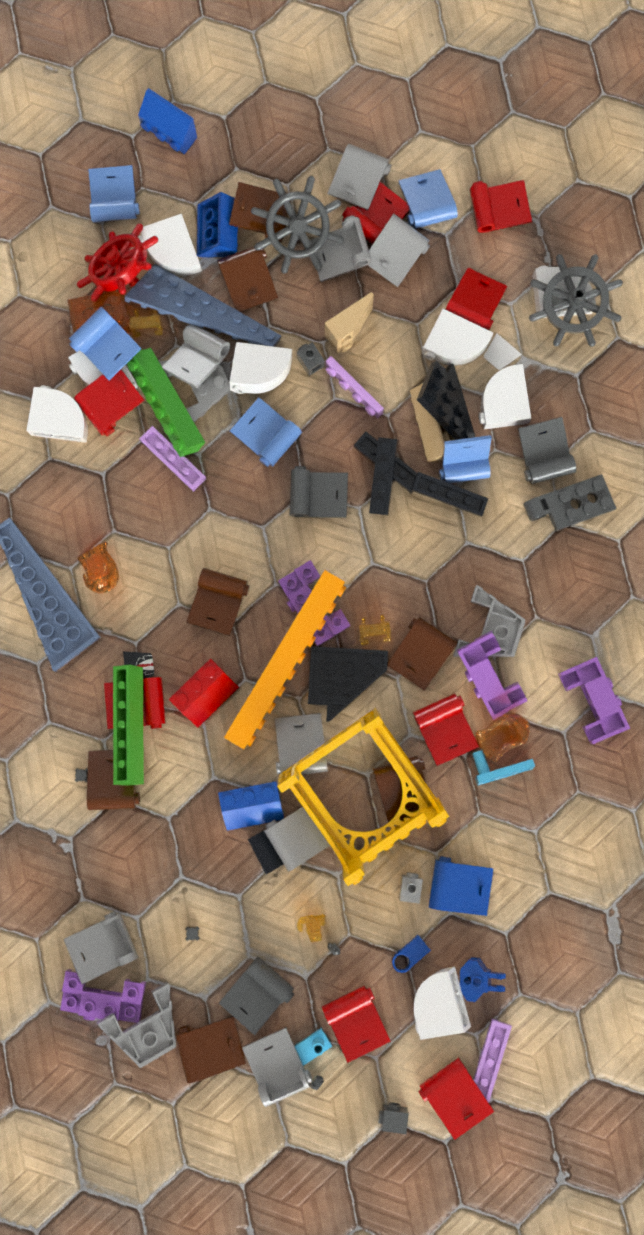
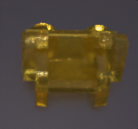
[130,309,163,338]
[358,614,391,645]
[297,914,326,942]

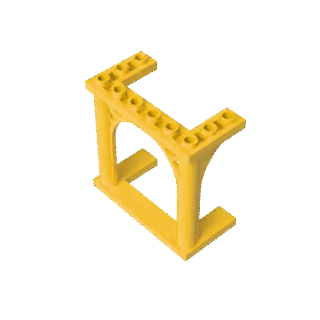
[277,708,449,886]

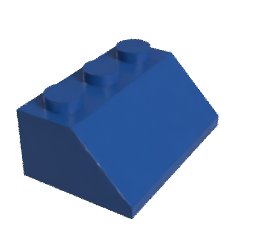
[138,88,197,154]
[197,192,238,258]
[218,781,284,831]

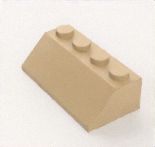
[410,384,454,462]

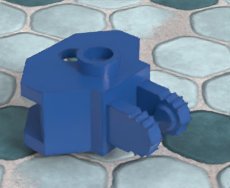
[460,957,506,1002]

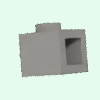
[399,872,423,904]

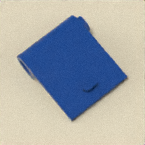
[428,856,493,916]

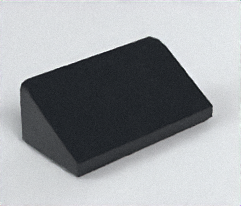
[248,830,284,874]

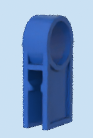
[392,935,431,973]

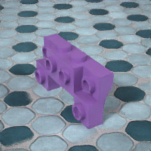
[278,560,350,647]
[457,631,527,720]
[558,657,630,745]
[60,969,146,1023]

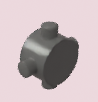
[75,768,88,782]
[185,926,200,941]
[327,942,341,956]
[310,1075,324,1090]

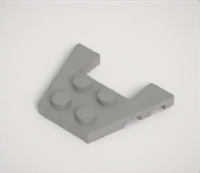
[159,360,230,423]
[453,585,526,657]
[96,982,176,1068]

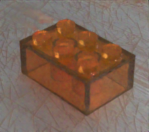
[67,290,133,333]

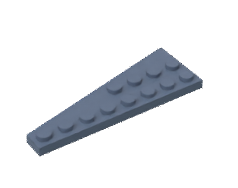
[125,264,281,347]
[0,517,101,672]

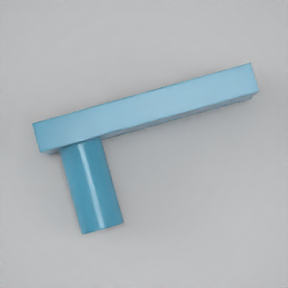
[472,750,535,786]
[294,1027,332,1066]

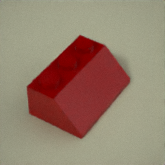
[169,658,239,728]

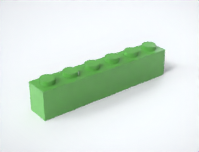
[127,348,205,457]
[113,665,144,785]

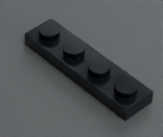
[354,431,417,494]
[369,437,398,515]
[411,472,489,517]

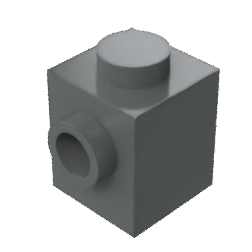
[297,342,325,376]
[378,1102,409,1134]

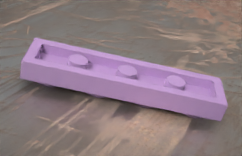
[326,356,384,419]
[139,426,206,492]
[473,1018,512,1103]

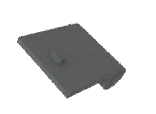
[518,417,576,484]
[289,466,348,518]
[219,957,294,1035]

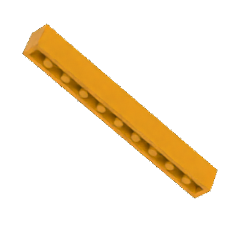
[224,570,347,749]

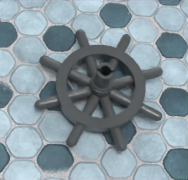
[251,176,344,274]
[529,254,623,347]

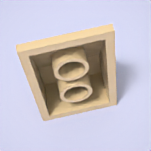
[325,292,374,354]

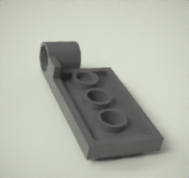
[523,474,617,532]

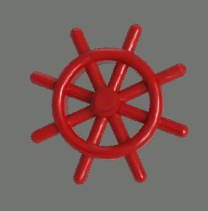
[77,223,159,302]

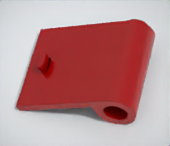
[469,180,532,233]
[342,182,410,245]
[445,268,507,330]
[74,369,145,436]
[104,677,166,729]
[412,693,479,766]
[322,985,391,1063]
[418,1057,494,1140]

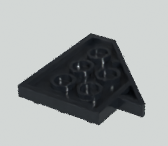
[417,360,475,440]
[308,646,388,722]

